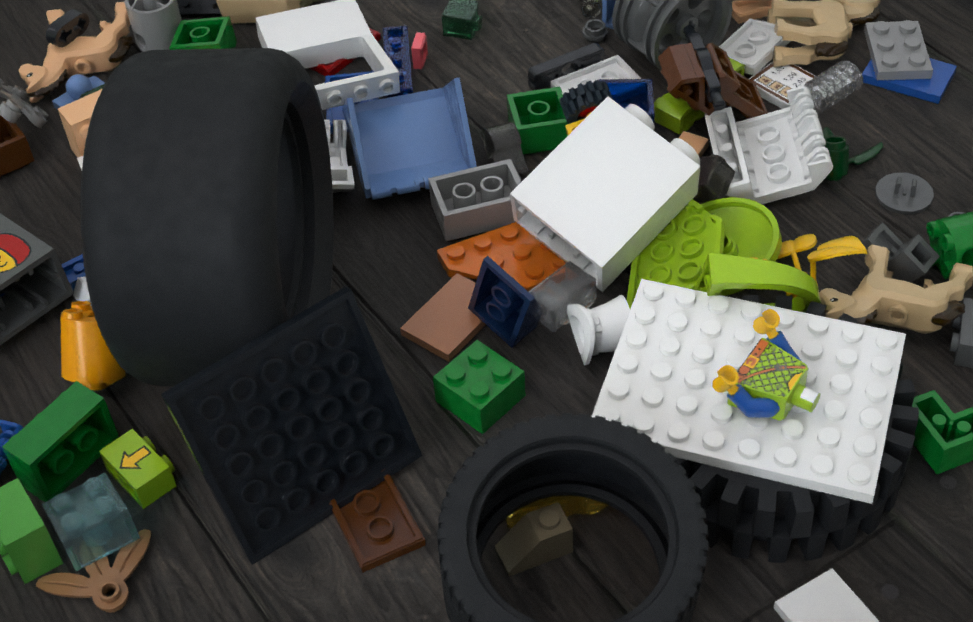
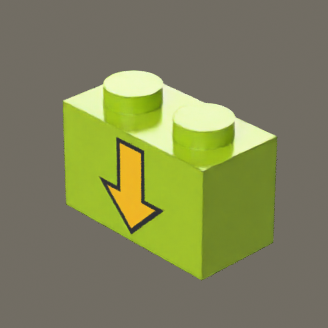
[99,428,176,509]

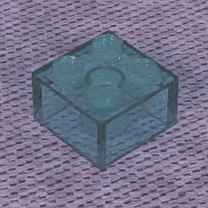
[42,473,140,571]

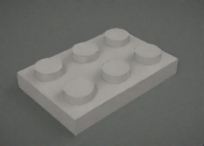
[864,20,933,80]

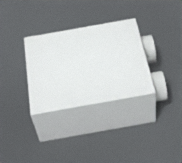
[510,97,700,292]

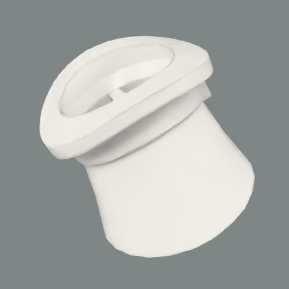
[566,295,630,366]

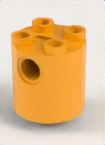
[60,301,126,390]

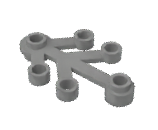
[0,79,49,128]

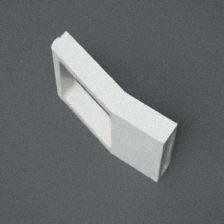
[255,0,400,110]

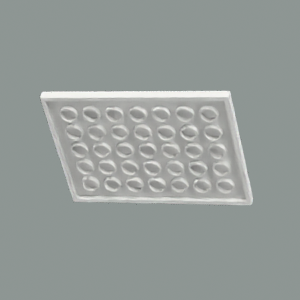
[591,279,906,504]

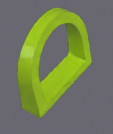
[695,253,821,313]

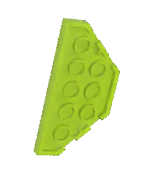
[627,199,725,309]

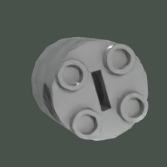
[124,0,182,52]

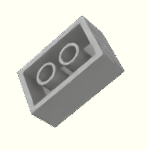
[428,159,522,241]

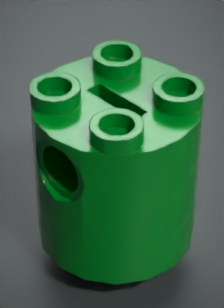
[926,211,973,279]

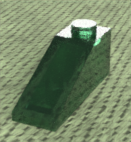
[441,0,482,40]

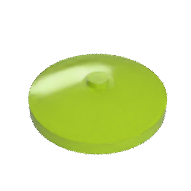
[701,197,782,296]

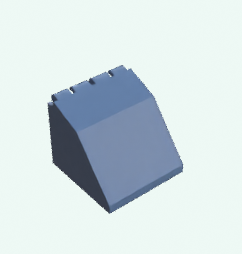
[343,78,477,200]

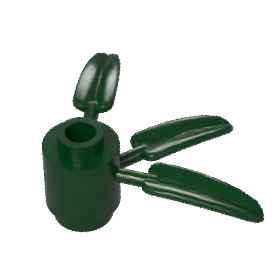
[822,127,883,181]

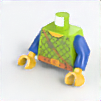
[712,309,820,421]

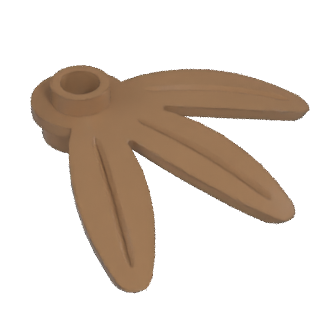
[36,529,151,613]

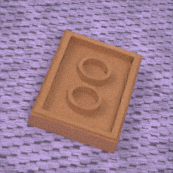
[400,273,486,362]

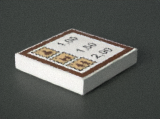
[749,62,822,109]

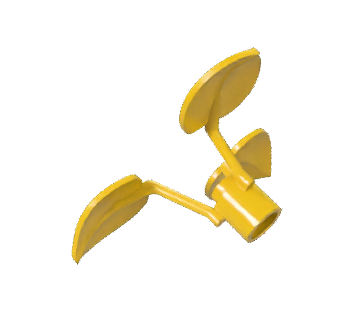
[751,234,867,298]

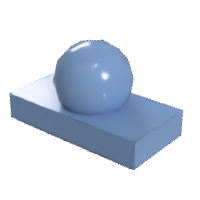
[52,74,106,110]

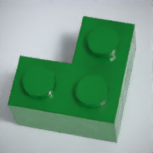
[912,390,973,475]

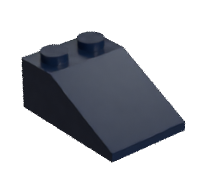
[468,256,543,348]

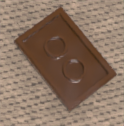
[329,469,426,573]

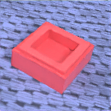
[411,32,428,69]

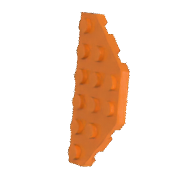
[437,222,582,295]

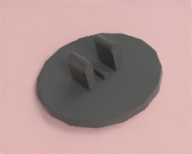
[875,172,934,215]

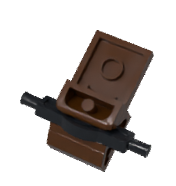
[658,25,768,119]

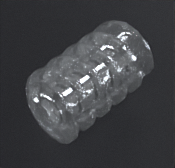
[804,60,864,113]

